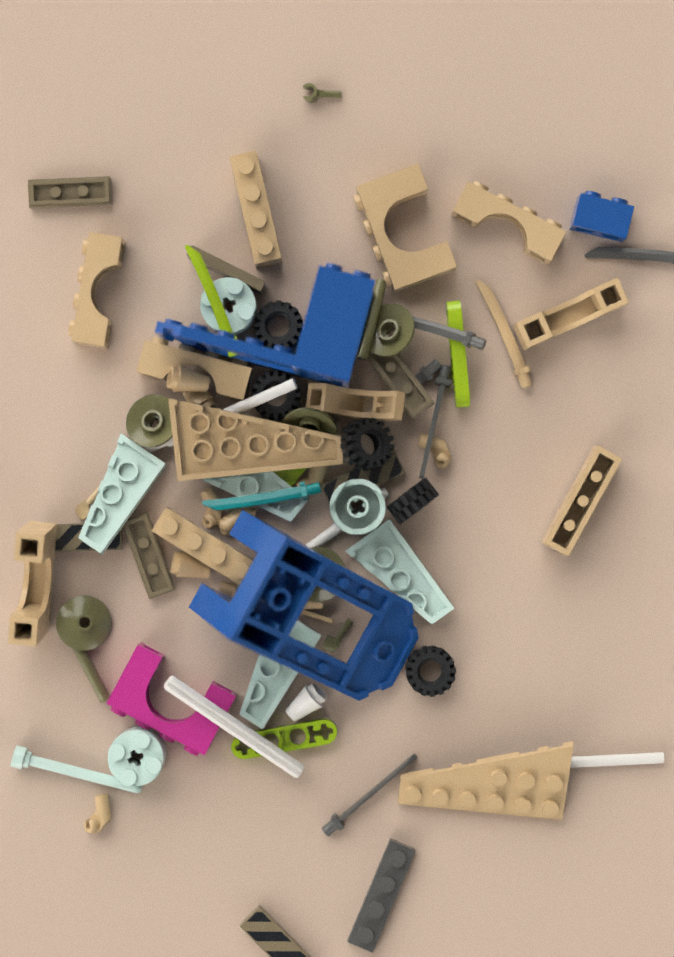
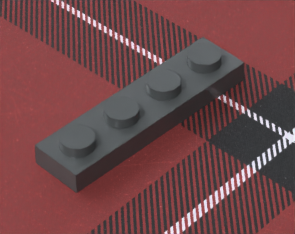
[347,838,416,953]

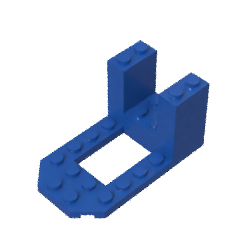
[155,263,375,388]
[189,510,419,701]

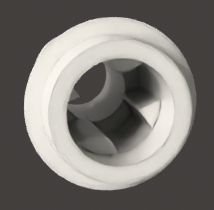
[286,682,327,722]

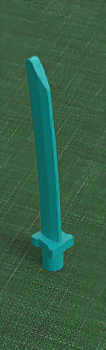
[202,482,322,511]

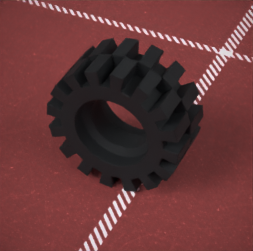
[254,300,303,349]
[251,370,301,420]
[340,418,395,471]
[386,477,439,525]
[405,645,456,697]

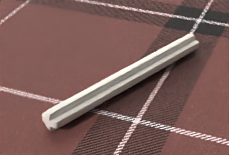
[164,676,304,778]

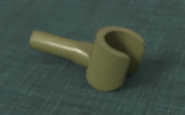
[303,83,341,103]
[322,619,353,652]

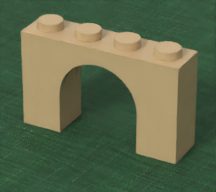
[353,163,457,293]
[8,521,57,647]

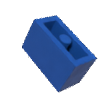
[569,191,634,243]

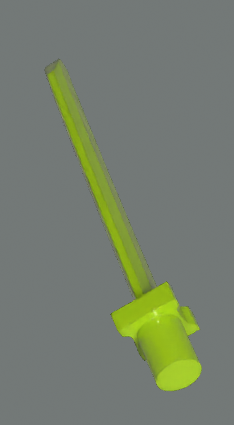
[185,245,239,357]

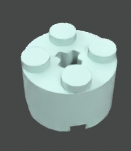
[200,277,257,335]
[329,479,386,535]
[108,726,167,786]

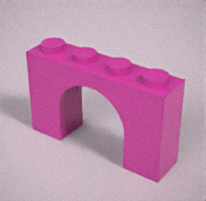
[106,642,237,756]

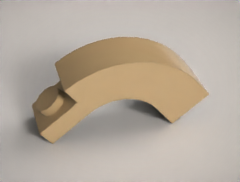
[306,383,405,422]

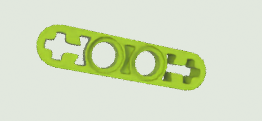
[446,300,470,408]
[231,718,337,759]

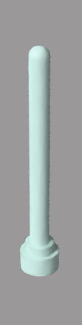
[11,745,142,793]

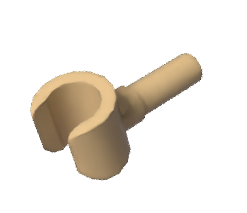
[75,487,99,520]

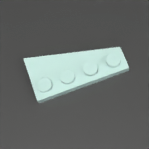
[78,434,167,555]
[201,471,308,522]
[345,519,454,624]
[239,620,321,729]

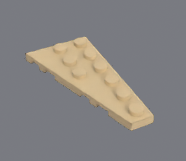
[168,398,343,481]
[398,741,574,820]

